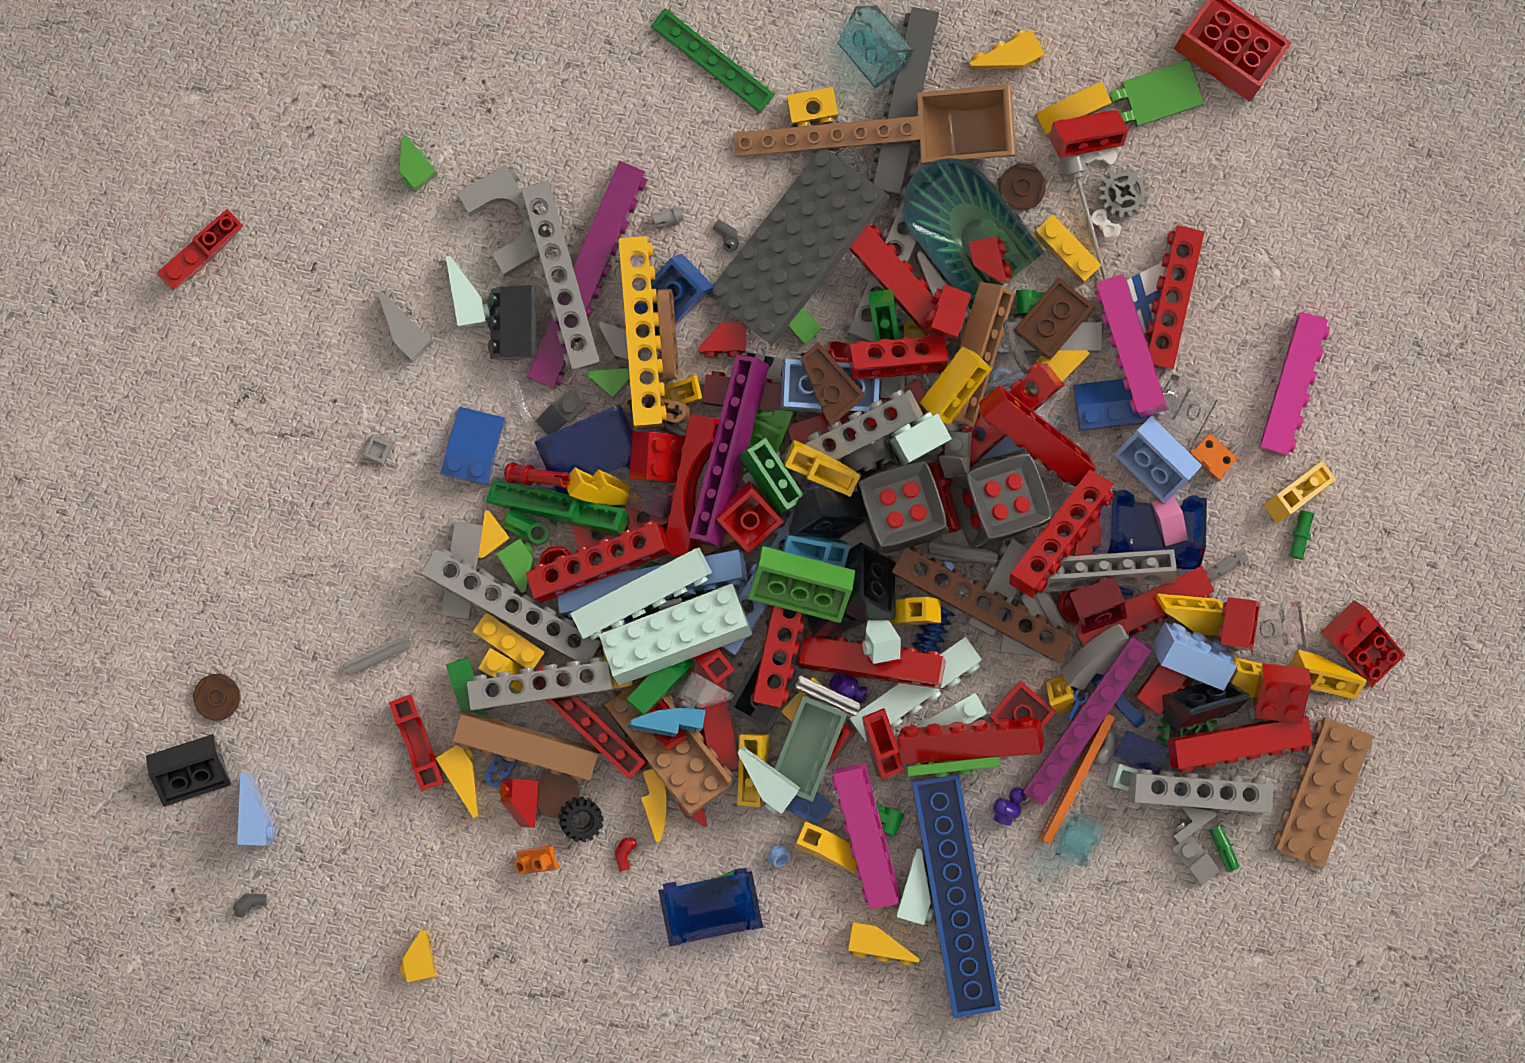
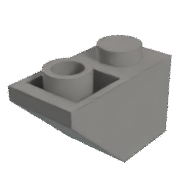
[599,320,646,362]

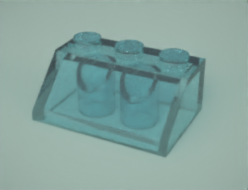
[838,5,914,88]

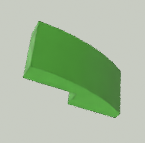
[788,307,822,345]

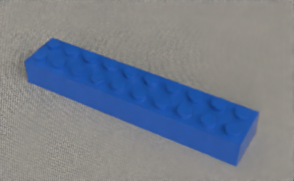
[911,774,1001,1018]

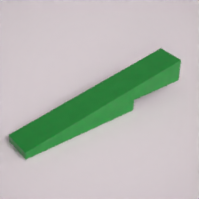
[486,480,629,537]

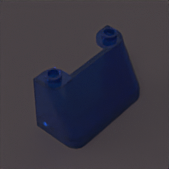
[534,404,633,494]
[1107,490,1207,570]
[658,867,763,947]

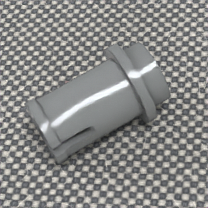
[653,206,684,228]

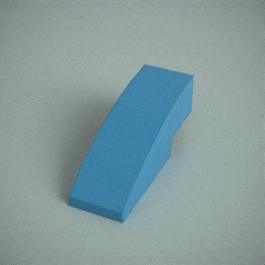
[782,534,850,567]
[627,708,706,737]

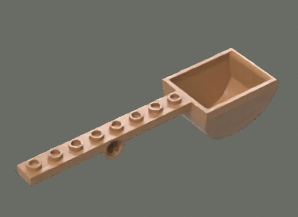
[734,84,1017,164]

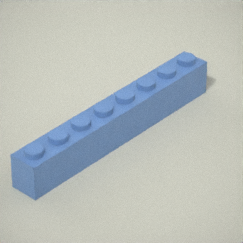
[558,549,748,619]

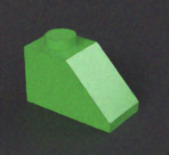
[399,135,438,192]
[496,539,535,594]

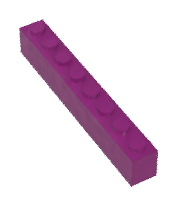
[689,354,769,547]
[1023,634,1152,806]

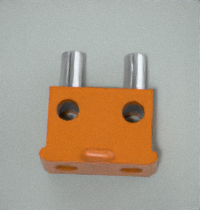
[1189,425,1244,482]

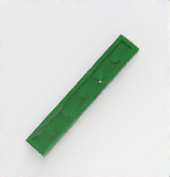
[650,8,775,114]

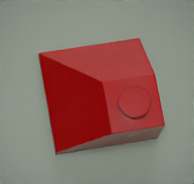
[716,481,784,553]

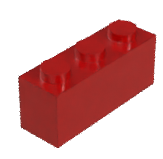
[1049,110,1128,158]

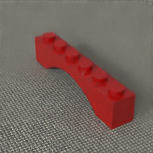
[666,414,719,557]

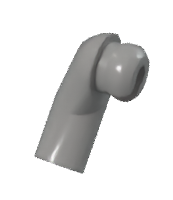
[1093,732,1116,765]

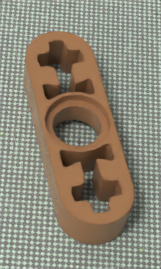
[623,393,690,423]

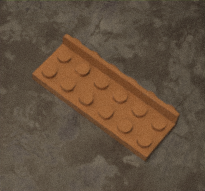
[604,676,733,817]
[1272,717,1374,869]

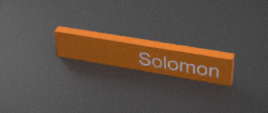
[1038,714,1114,844]

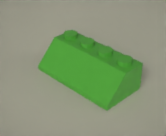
[748,546,855,623]

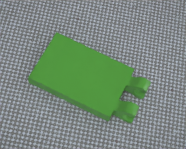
[1109,60,1204,127]

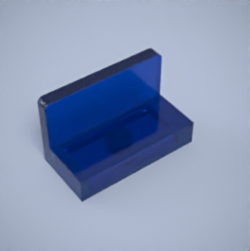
[1115,730,1169,775]

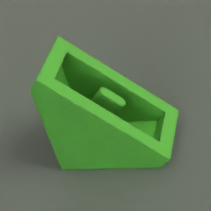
[587,368,630,399]

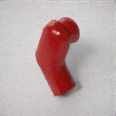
[614,837,637,872]

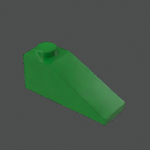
[626,659,695,716]

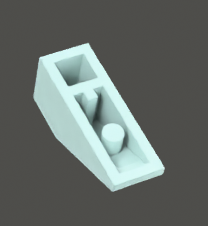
[446,256,490,329]
[862,620,901,664]
[917,693,987,727]
[737,746,800,814]
[896,848,933,925]

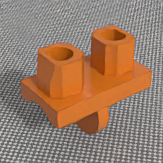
[514,845,560,874]

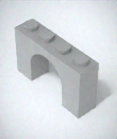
[457,165,553,276]

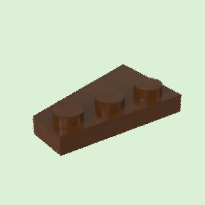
[800,342,866,427]

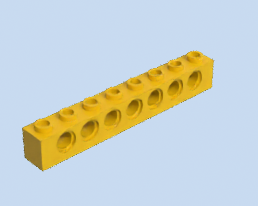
[619,236,667,429]

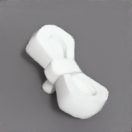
[1083,148,1117,166]
[1091,209,1121,240]

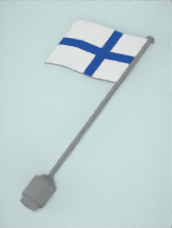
[1060,154,1180,333]

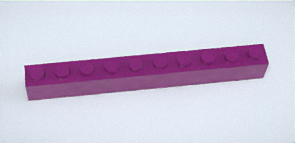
[527,161,648,389]

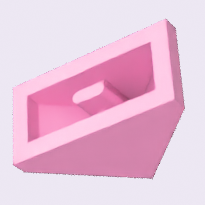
[1151,495,1188,547]

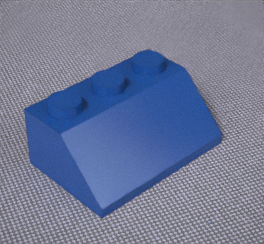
[1073,379,1151,432]

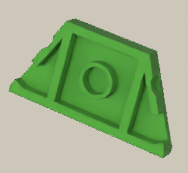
[742,410,795,475]
[907,757,1000,777]

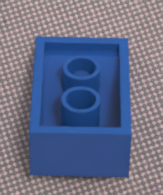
[634,253,714,336]
[441,407,505,486]

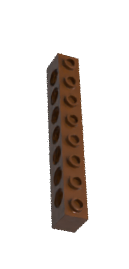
[891,546,1073,664]

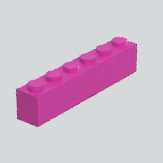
[1095,274,1168,418]
[1258,312,1330,457]
[832,762,901,910]

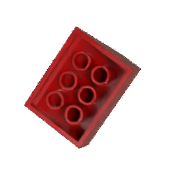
[1173,0,1292,102]

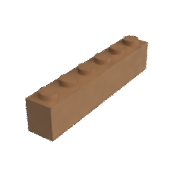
[951,282,1015,428]
[453,709,598,781]

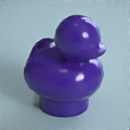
[829,673,867,703]
[992,787,1027,825]

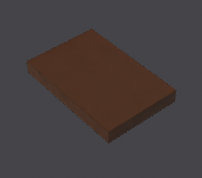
[1013,277,1095,361]

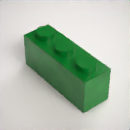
[738,438,803,514]

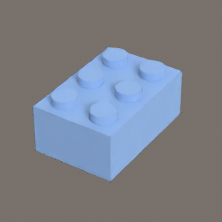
[1113,416,1202,504]
[1152,622,1237,691]

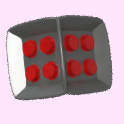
[950,453,1051,548]
[857,460,949,555]

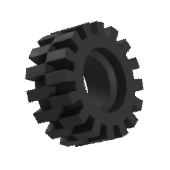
[558,797,604,843]

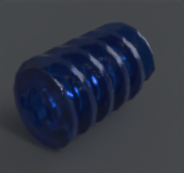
[912,607,956,653]

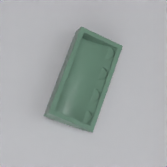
[775,694,848,802]

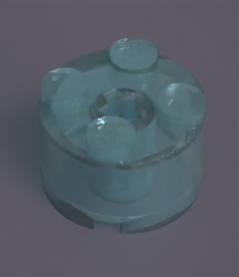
[1055,812,1103,867]

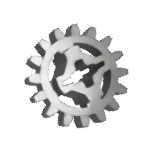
[1098,167,1150,218]

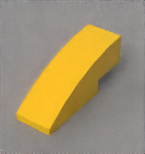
[1036,82,1112,135]
[784,440,860,497]
[564,468,640,505]
[641,769,667,842]

